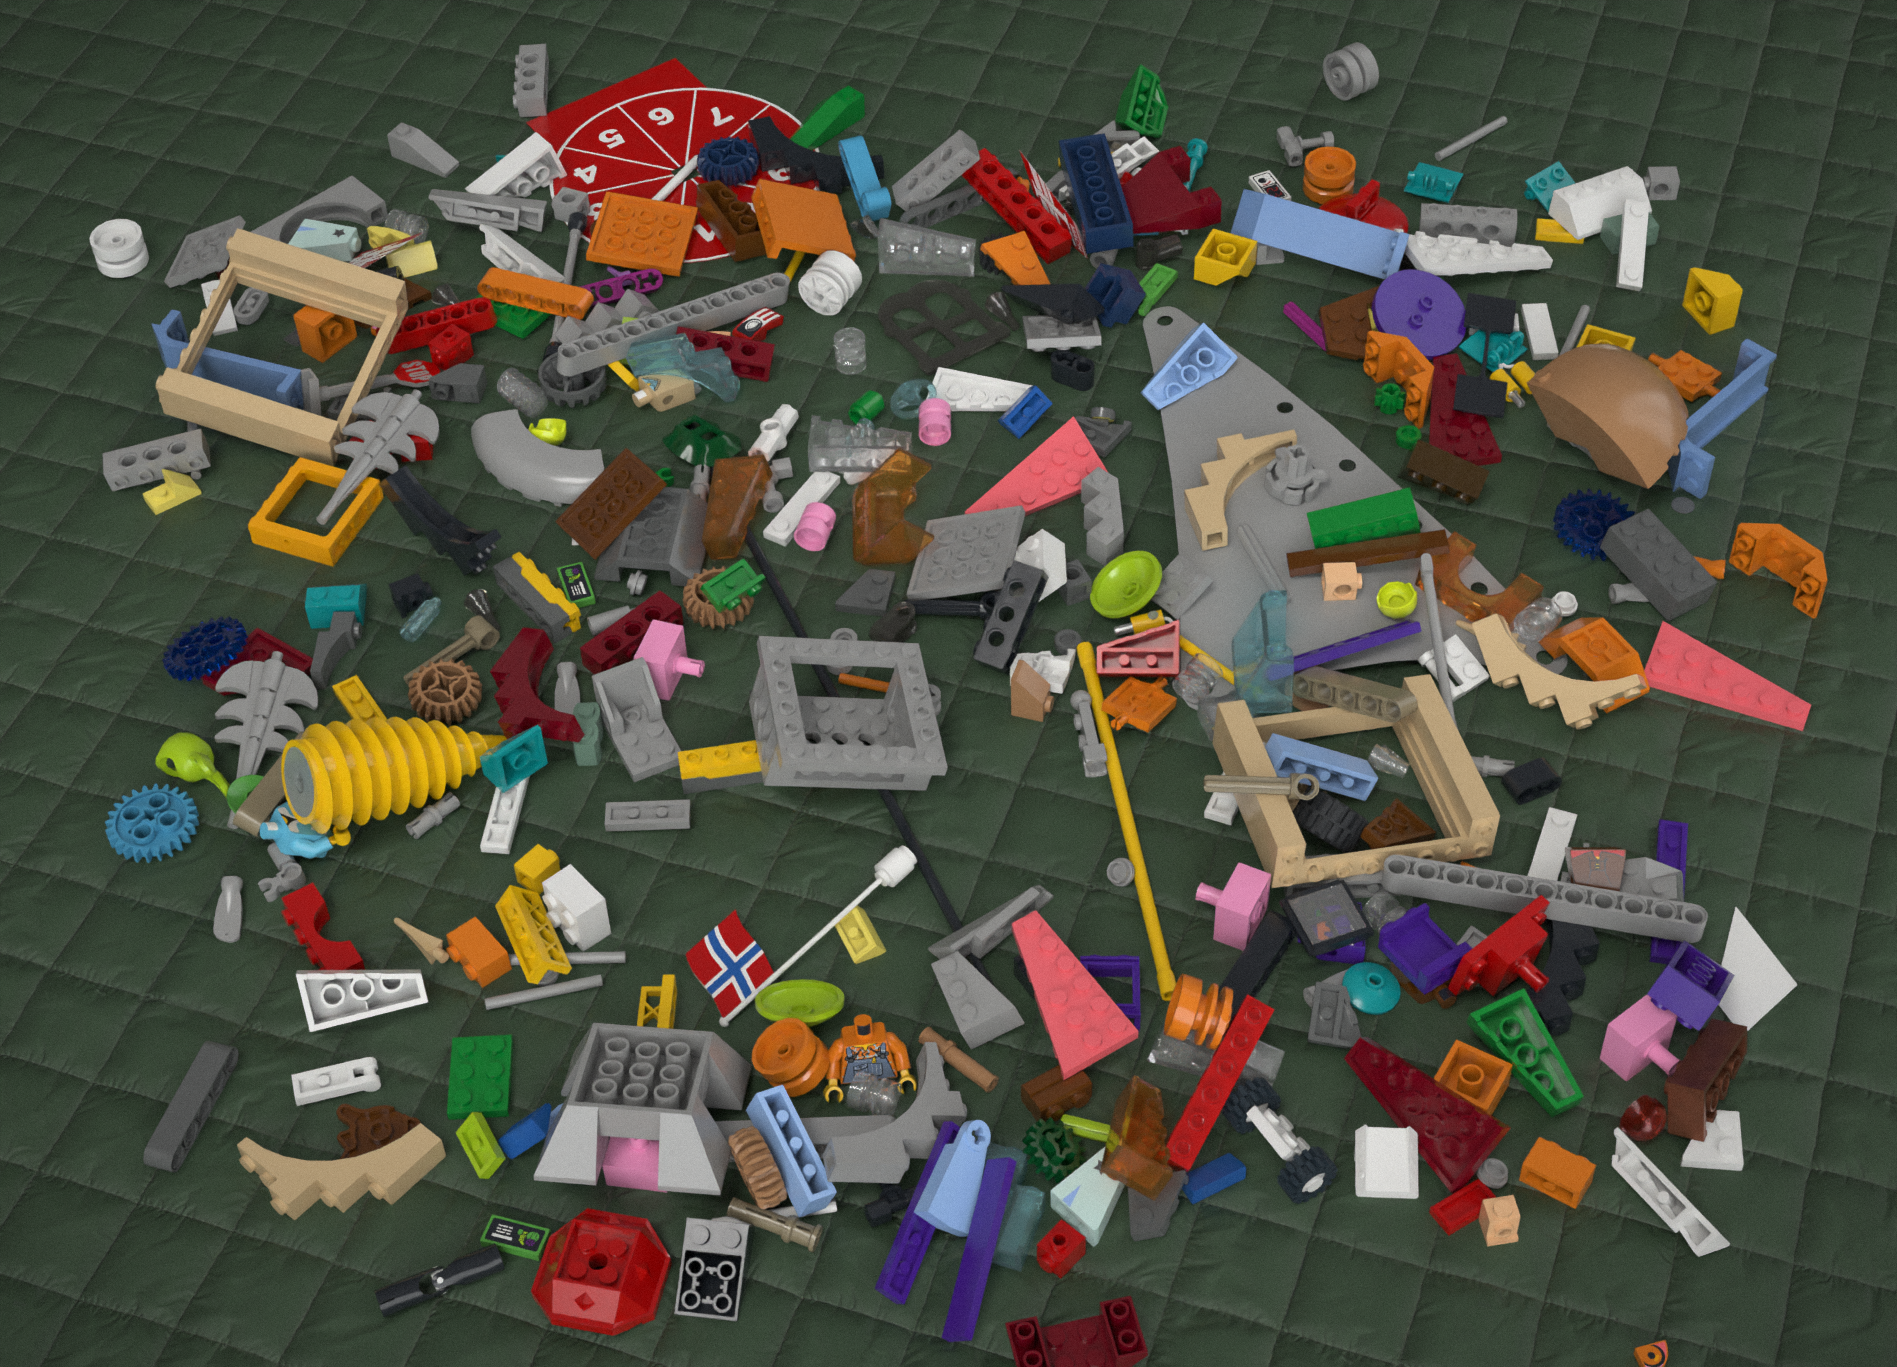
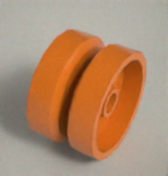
[1303,146,1356,204]
[752,1018,830,1097]

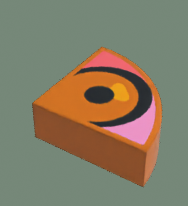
[1633,1340,1668,1367]

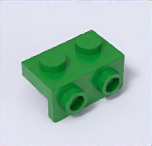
[700,558,766,614]

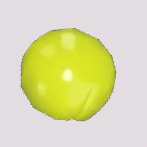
[528,418,567,446]
[1376,581,1417,619]

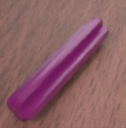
[1283,301,1326,351]

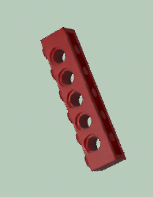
[962,148,1072,264]
[1157,994,1275,1172]

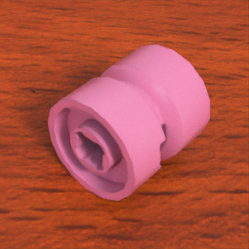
[919,398,951,446]
[794,502,836,551]

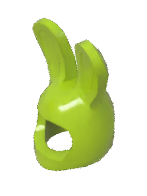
[155,732,230,799]

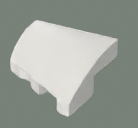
[1010,649,1076,694]

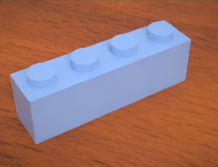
[1265,733,1379,801]
[746,1085,837,1218]

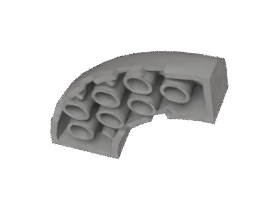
[471,409,604,507]

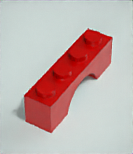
[281,883,365,970]

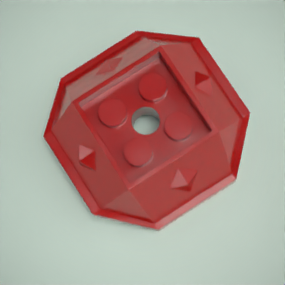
[531,1208,672,1336]

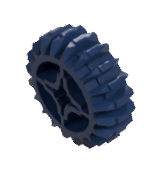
[697,136,759,187]

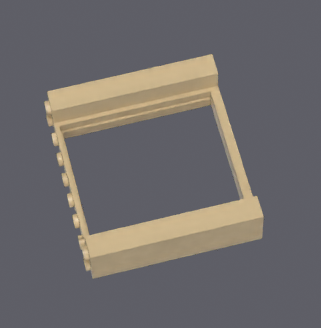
[156,228,408,467]
[1212,674,1500,888]

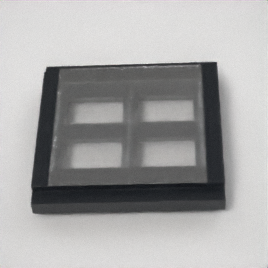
[1280,879,1374,957]

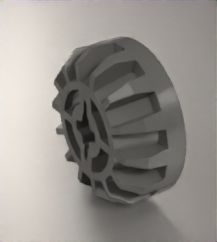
[538,352,607,408]

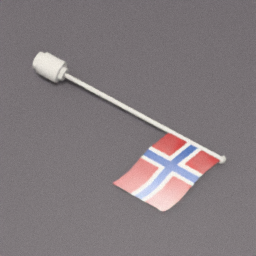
[686,845,917,1027]

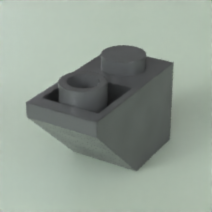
[428,363,487,404]

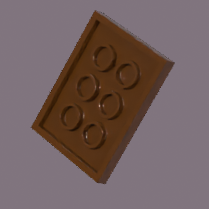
[555,448,667,559]

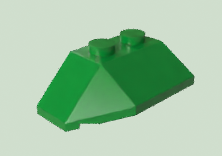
[1115,64,1168,138]

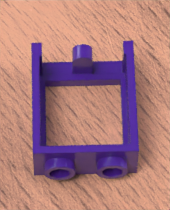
[1080,955,1141,1032]

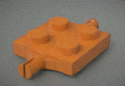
[1648,350,1722,402]
[1101,676,1177,732]

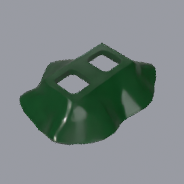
[662,414,742,468]

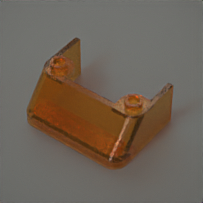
[852,447,934,565]

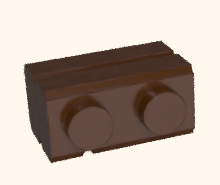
[1021,1065,1092,1122]

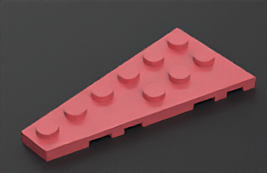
[1644,621,1811,731]
[1012,910,1138,1080]

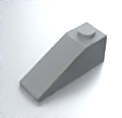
[387,122,459,178]

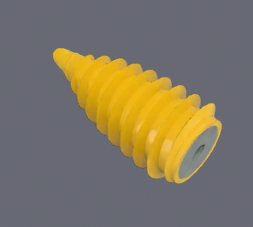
[281,717,507,834]

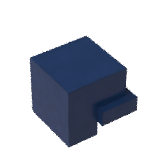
[1085,263,1146,328]

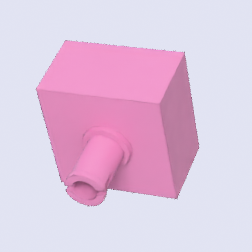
[633,620,705,701]
[1195,863,1271,951]
[1600,995,1680,1082]
[602,1137,667,1193]

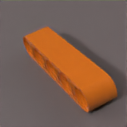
[477,267,594,320]

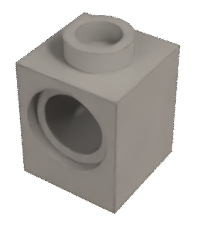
[1642,166,1680,200]
[552,187,590,222]

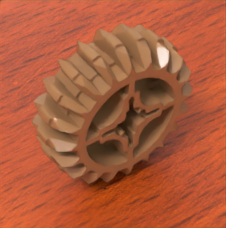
[683,566,754,629]
[408,658,482,726]
[728,1126,787,1209]

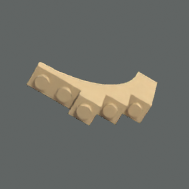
[1184,429,1297,551]
[1472,613,1647,730]
[237,1123,446,1221]

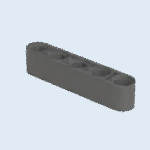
[143,1040,239,1173]

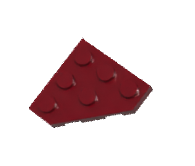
[201,628,313,696]

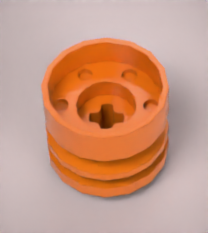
[1163,973,1233,1050]

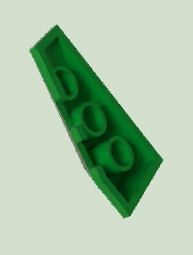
[790,85,865,151]

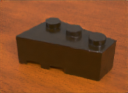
[1397,439,1490,504]

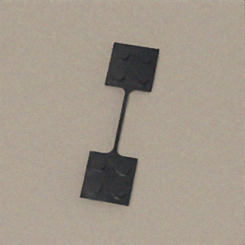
[1453,293,1516,418]

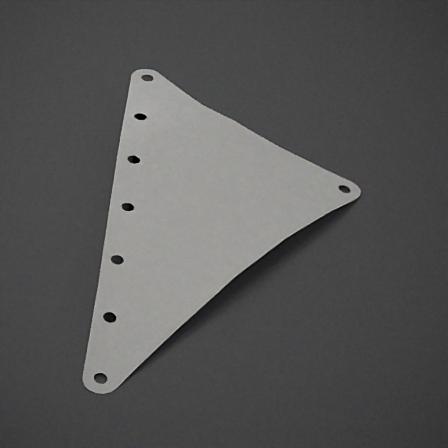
[1143,306,1568,711]

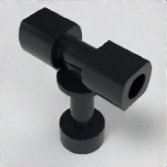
[864,1183,917,1228]

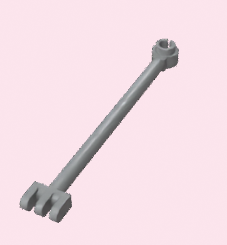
[1420,553,1458,729]

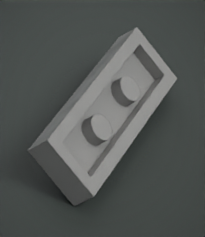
[605,799,691,832]

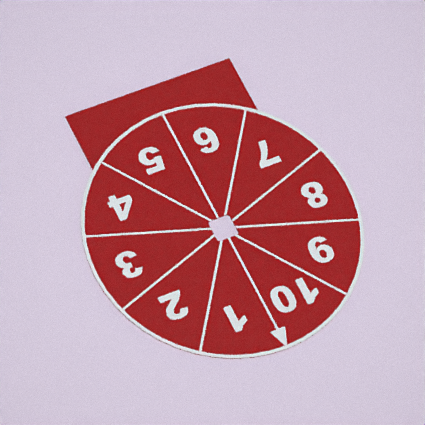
[526,58,820,263]

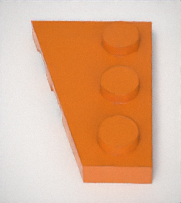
[980,231,1050,285]

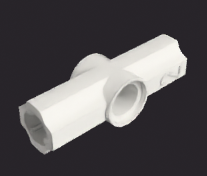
[748,404,799,465]

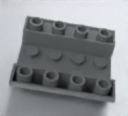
[594,487,716,586]

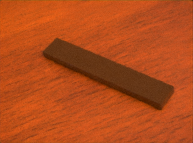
[1286,529,1450,577]

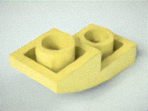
[367,226,415,249]

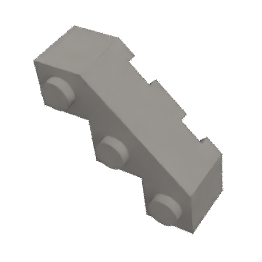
[555,289,659,343]
[1081,467,1124,566]

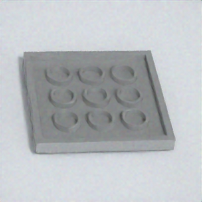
[906,505,1026,600]

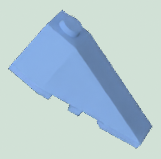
[1140,323,1238,410]

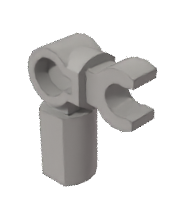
[258,842,306,902]

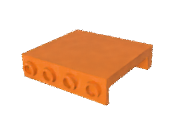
[751,179,856,261]

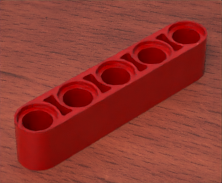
[376,297,497,354]

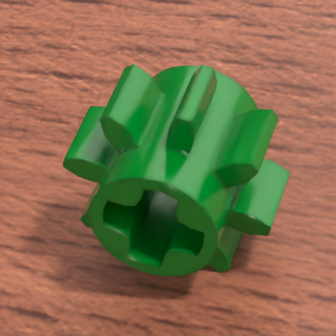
[1374,383,1406,415]

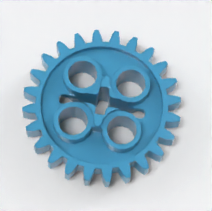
[105,784,199,863]

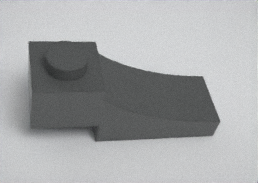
[310,612,362,689]

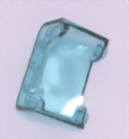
[1231,590,1294,713]

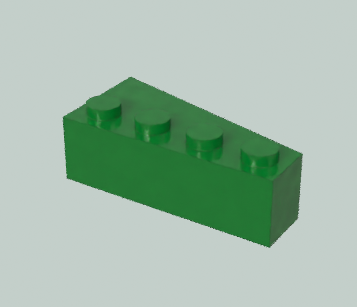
[1306,487,1421,549]
[1466,988,1584,1117]

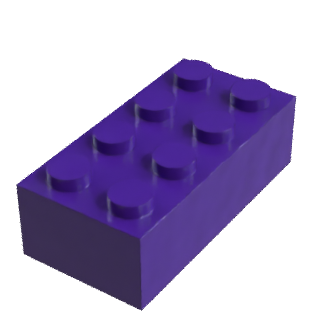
[1647,940,1735,1031]

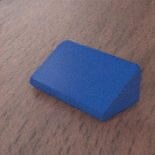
[998,386,1053,439]
[497,1103,552,1159]
[1181,1153,1246,1205]

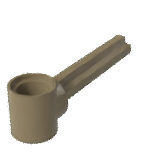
[403,615,500,687]
[1203,773,1319,800]

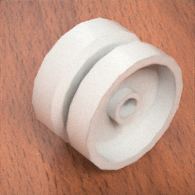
[89,219,149,278]

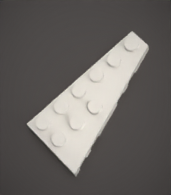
[1394,229,1553,276]

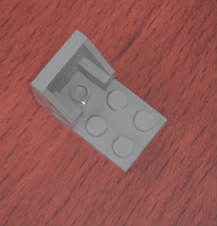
[592,657,681,782]

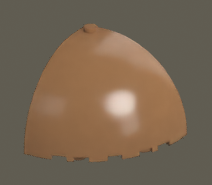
[1527,344,1689,489]

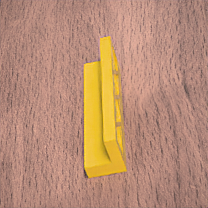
[495,885,572,985]
[637,975,677,1029]

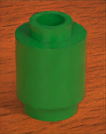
[848,390,884,426]

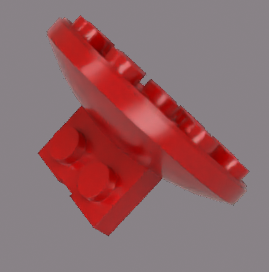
[1319,179,1408,234]

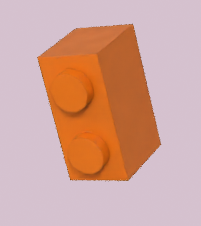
[446,917,512,988]
[1519,1137,1596,1209]

